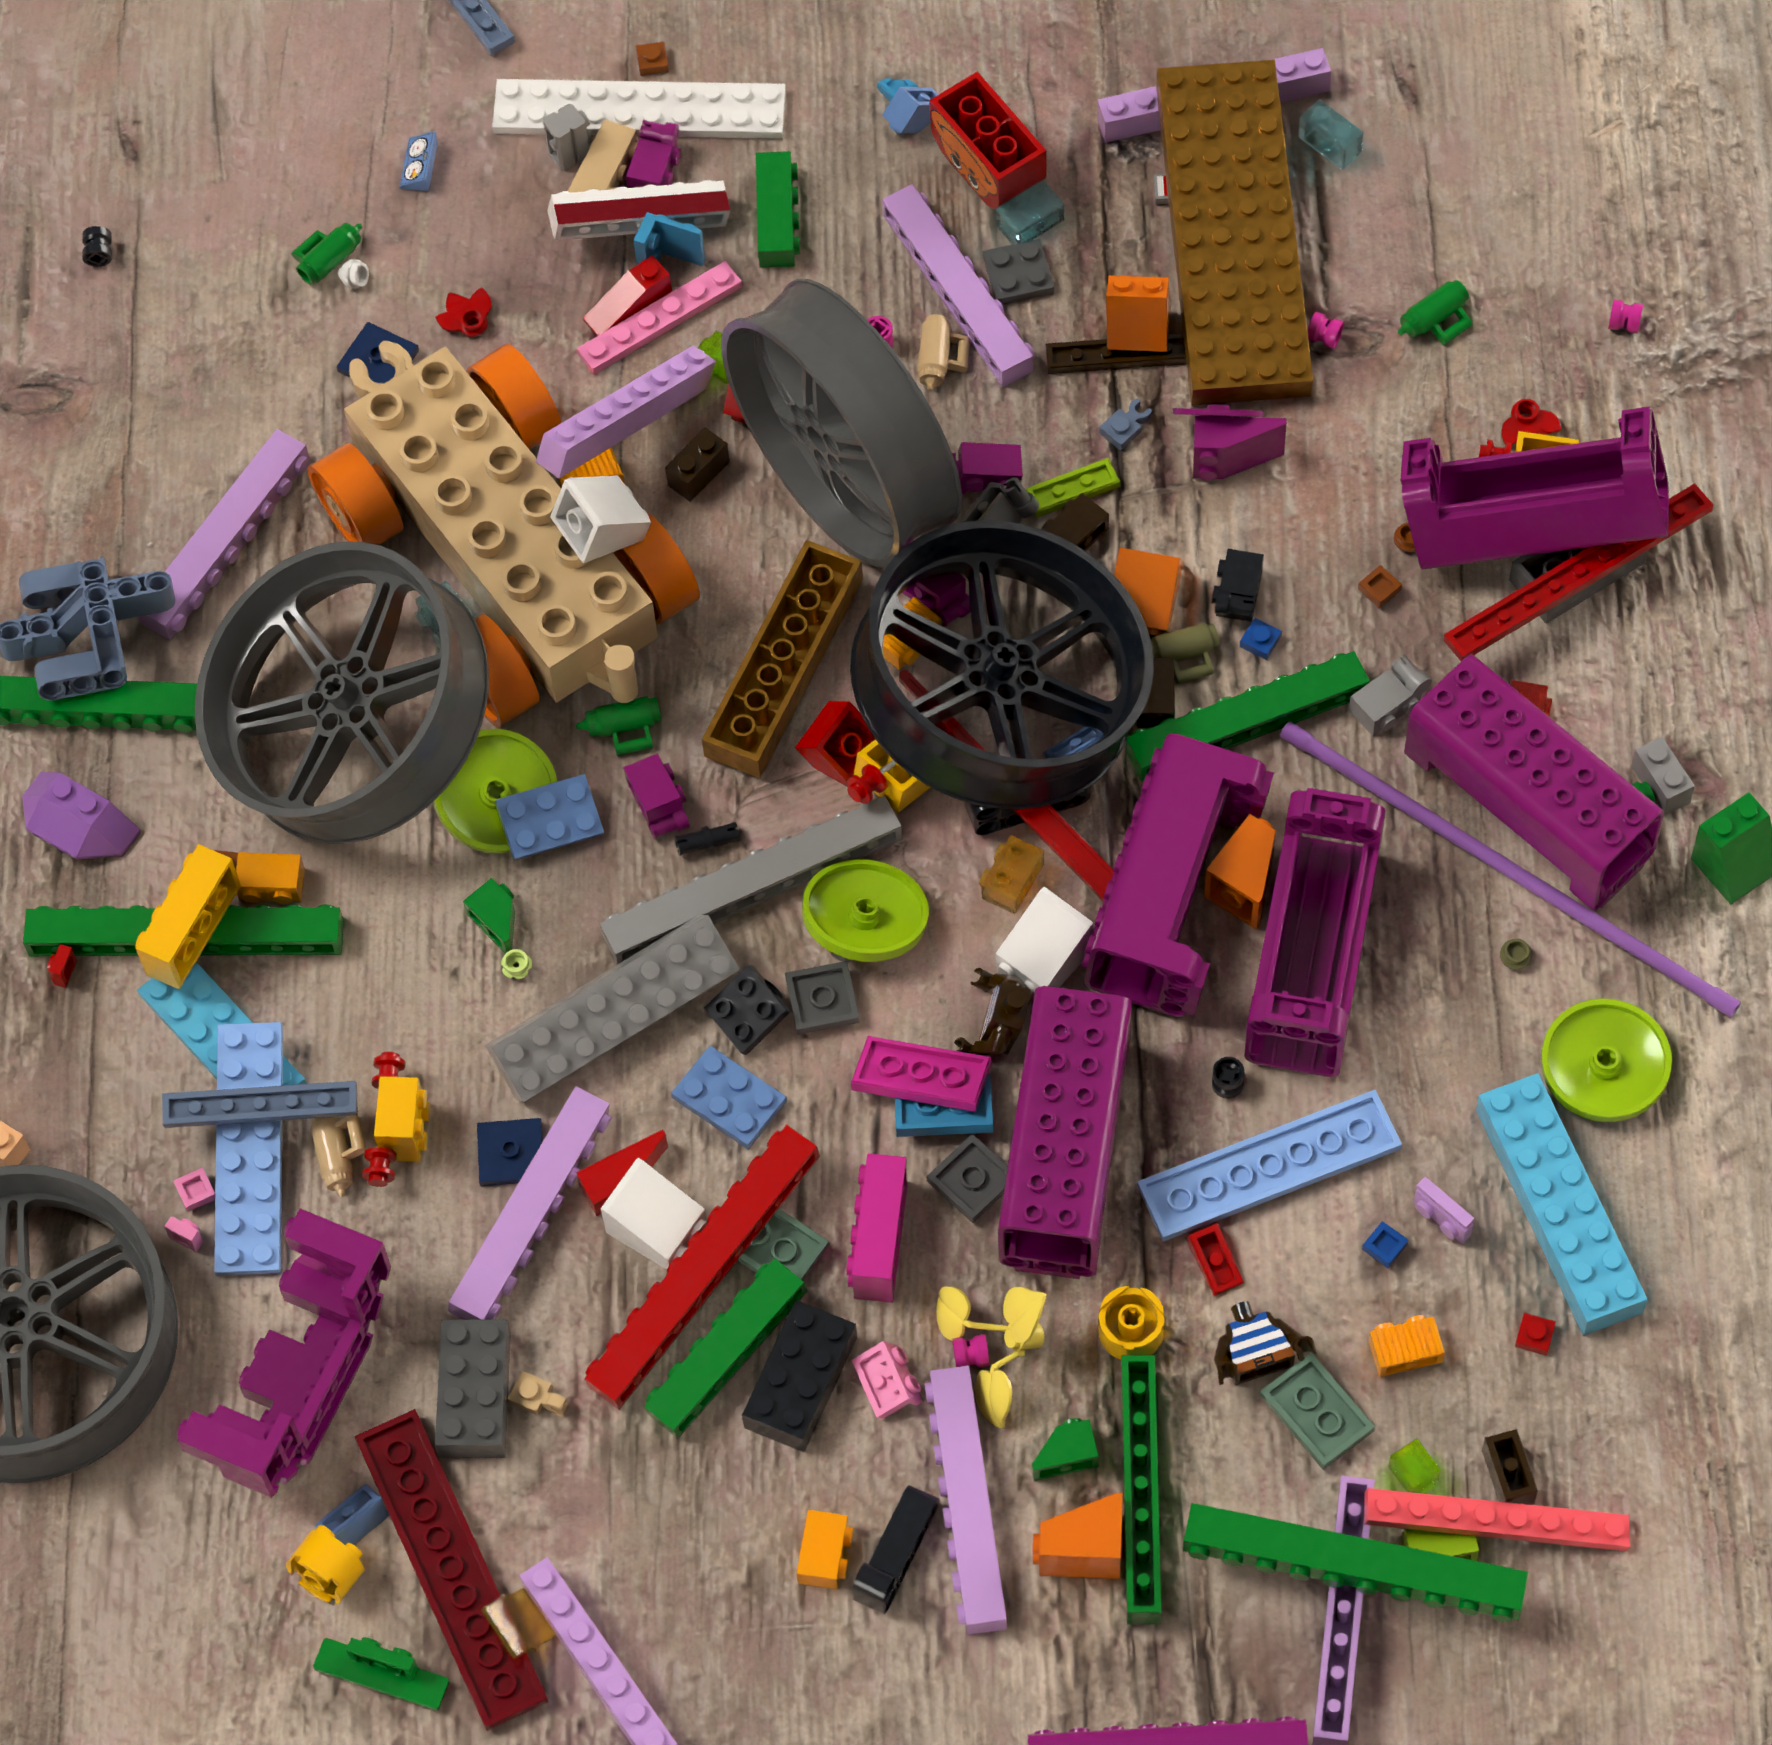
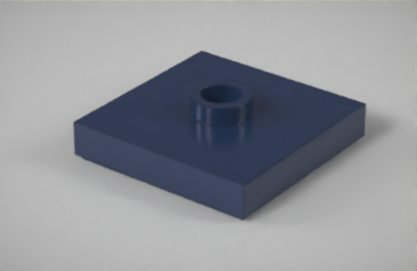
[336,321,419,383]
[477,1118,543,1187]

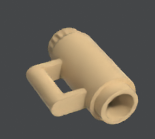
[917,314,970,391]
[311,1115,366,1197]

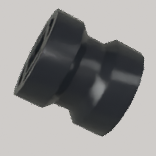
[82,226,112,267]
[1212,1057,1245,1099]

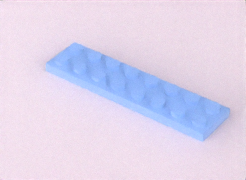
[214,1022,283,1276]
[1137,1090,1402,1242]

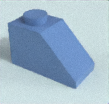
[882,87,939,134]

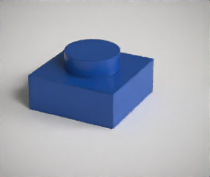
[1240,618,1282,660]
[1362,1221,1409,1268]

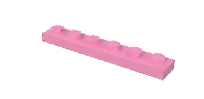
[577,261,742,375]

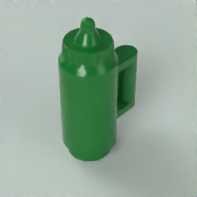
[291,223,362,285]
[1398,280,1473,345]
[576,696,661,756]

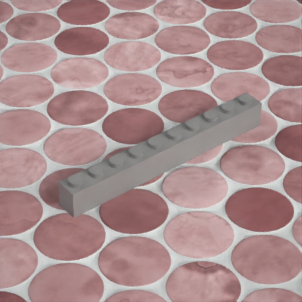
[600,796,902,965]

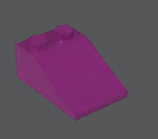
[1193,416,1287,481]

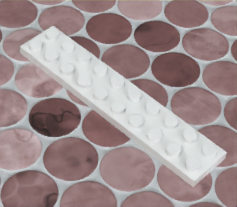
[492,79,786,139]

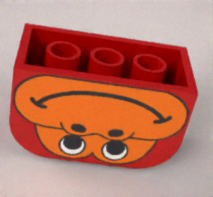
[929,71,1047,209]

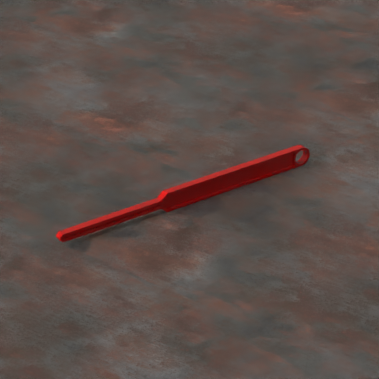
[899,670,1114,902]

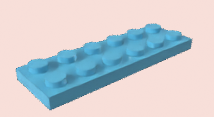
[137,962,306,1085]

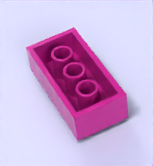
[846,1153,908,1303]

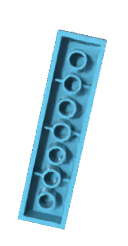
[1476,1073,1648,1336]

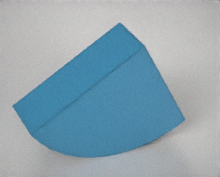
[877,78,918,101]

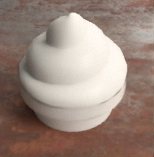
[338,259,369,289]

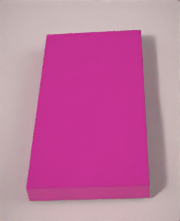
[851,1036,992,1112]

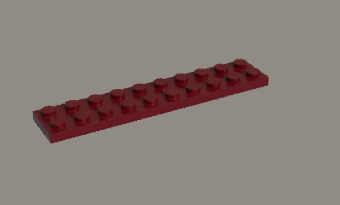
[354,1409,549,1731]

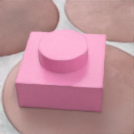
[173,1167,215,1212]
[164,1216,203,1253]

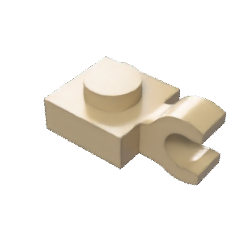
[507,1371,569,1417]

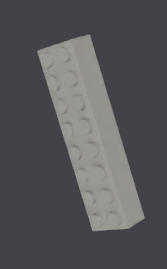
[484,914,740,1102]

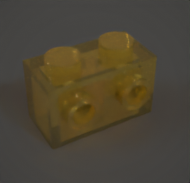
[979,835,1044,914]

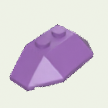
[22,772,141,860]

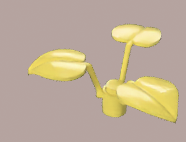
[936,1286,1047,1428]

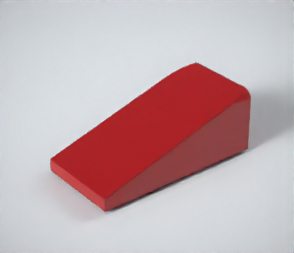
[1185,1223,1244,1296]

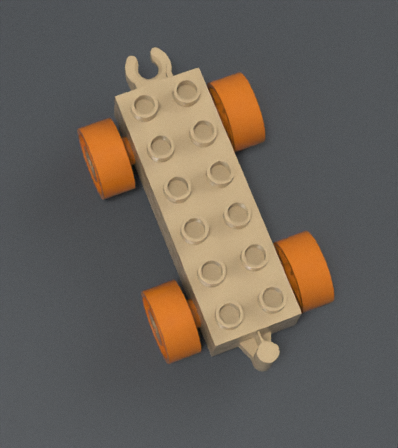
[307,341,700,728]

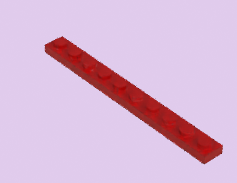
[1444,483,1714,661]

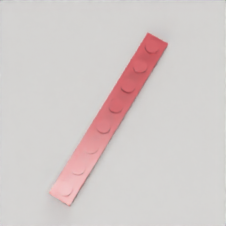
[1364,1488,1630,1551]

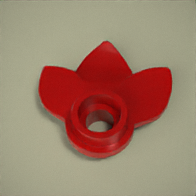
[435,288,492,337]
[1501,399,1561,445]

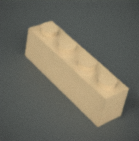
[567,119,638,193]

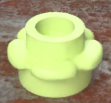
[501,949,532,979]

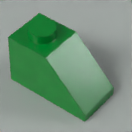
[463,878,515,954]
[1032,1418,1099,1481]

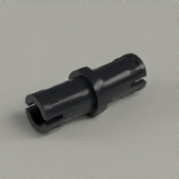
[674,822,740,856]

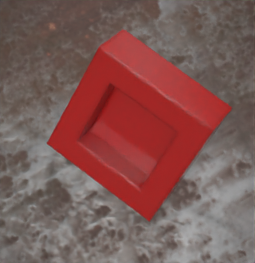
[47,944,77,988]
[1515,1313,1556,1356]

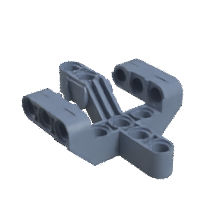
[0,556,175,700]

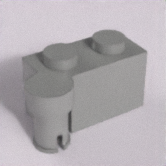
[1349,655,1432,736]

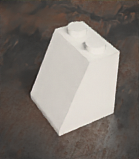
[550,476,651,564]
[996,886,1094,999]
[601,1158,707,1270]

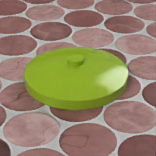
[433,729,558,853]
[802,859,929,962]
[1541,999,1672,1122]

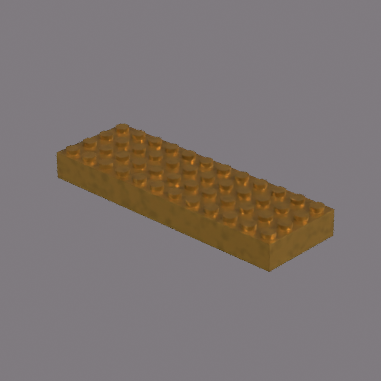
[1156,60,1313,405]

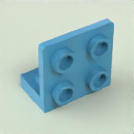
[633,212,705,266]

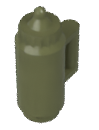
[1151,623,1220,684]

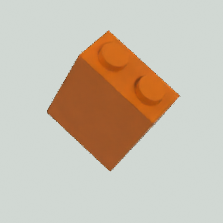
[1106,275,1171,352]
[1114,547,1184,636]
[1204,814,1276,930]
[1032,1493,1123,1579]

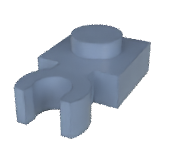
[1099,399,1152,451]

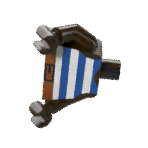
[954,968,1032,1056]
[1214,1301,1317,1386]

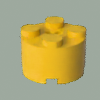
[1098,1286,1165,1360]
[286,1525,364,1604]

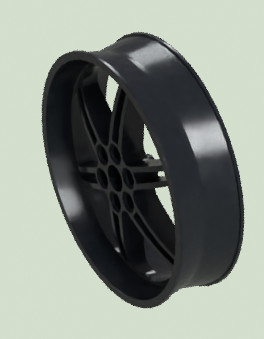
[850,520,1153,810]

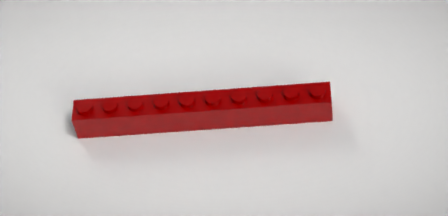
[584,1124,820,1410]

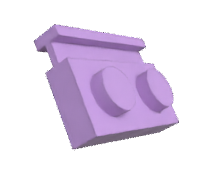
[1413,1177,1475,1245]

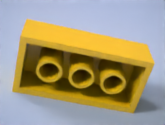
[135,844,241,990]

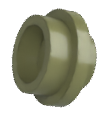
[1500,939,1532,970]

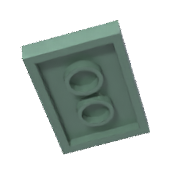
[738,1209,830,1281]
[1260,1353,1375,1470]

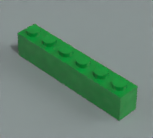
[644,1258,808,1439]

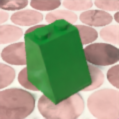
[1691,792,1772,905]

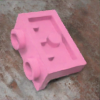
[851,1341,923,1419]

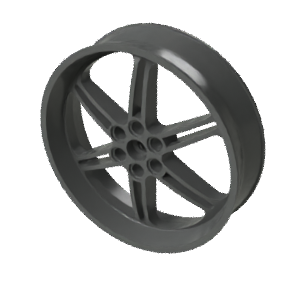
[721,278,962,567]
[195,541,489,844]
[0,1165,178,1483]

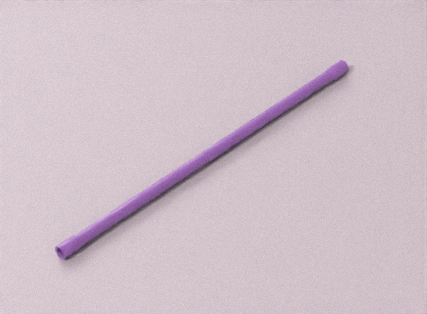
[1280,721,1741,1018]

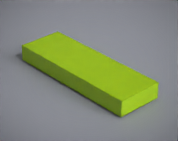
[1025,458,1120,518]

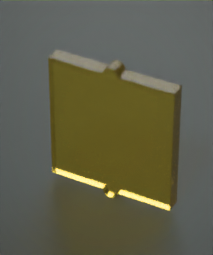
[481,1588,556,1659]

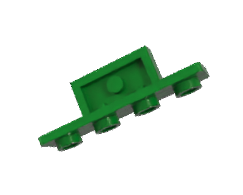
[313,1637,450,1711]

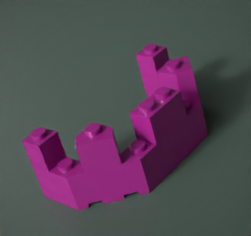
[177,1208,391,1498]

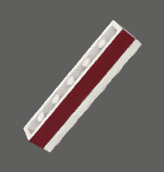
[547,180,730,241]

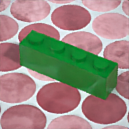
[756,151,800,268]

